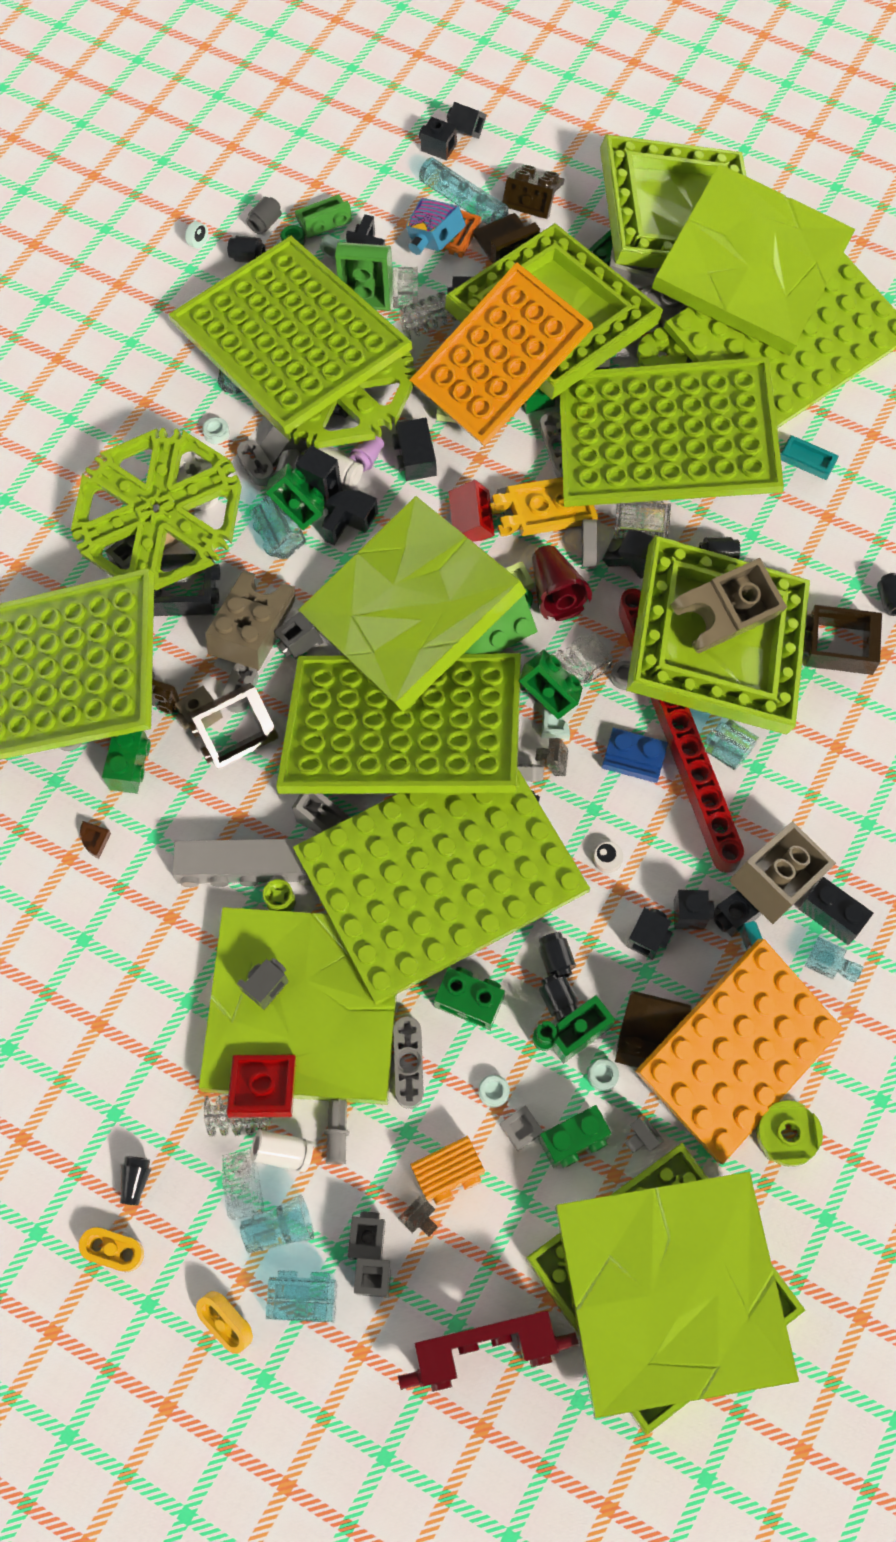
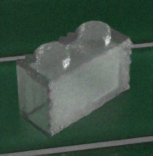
[613,501,671,539]

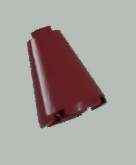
[532,545,592,621]

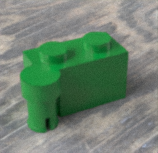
[532,995,615,1064]

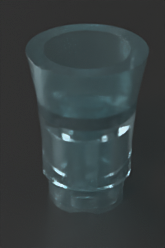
[240,1195,314,1253]

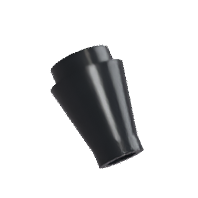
[120,1156,152,1205]

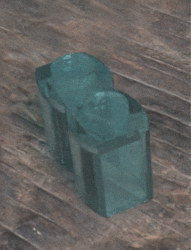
[704,719,760,771]

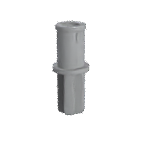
[324,1099,350,1165]

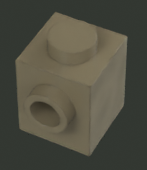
[175,686,223,730]

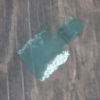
[805,937,864,983]

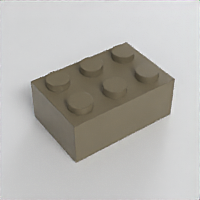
[729,821,836,924]

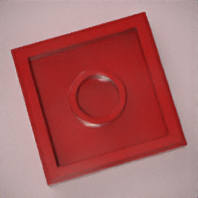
[227,1055,296,1118]

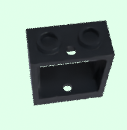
[154,554,221,616]

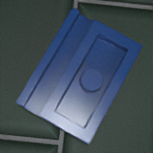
[602,728,668,783]

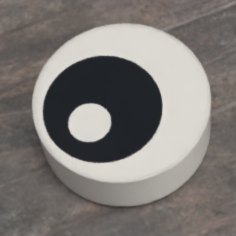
[593,842,624,873]

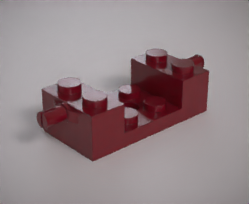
[398,1310,579,1392]

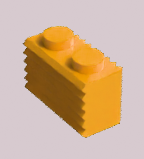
[410,1135,485,1205]

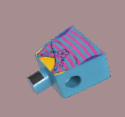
[406,198,466,255]

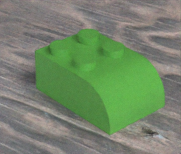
[335,242,394,311]
[464,595,538,654]

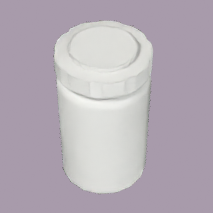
[319,447,364,489]
[251,1129,313,1172]

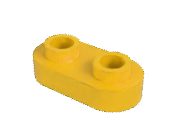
[79,1227,144,1272]
[196,1291,253,1354]

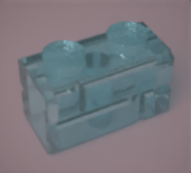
[250,495,306,559]
[266,1270,337,1323]

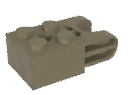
[671,558,787,653]
[205,571,295,671]

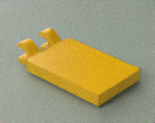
[489,477,598,536]

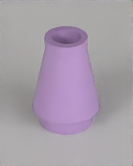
[349,436,384,472]

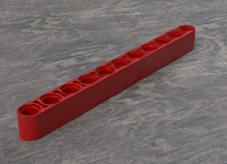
[618,588,744,873]

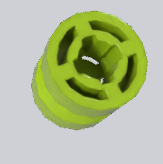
[263,879,296,911]

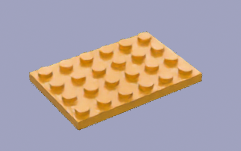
[410,262,594,447]
[635,939,843,1164]

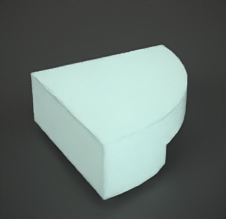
[541,708,570,740]

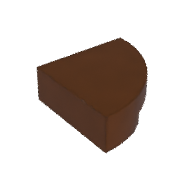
[80,821,111,859]

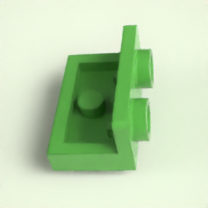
[295,194,352,238]

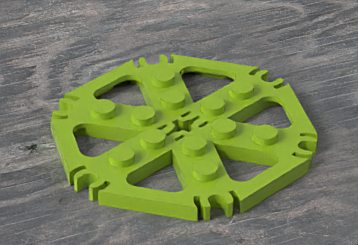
[253,352,416,449]
[71,428,242,590]

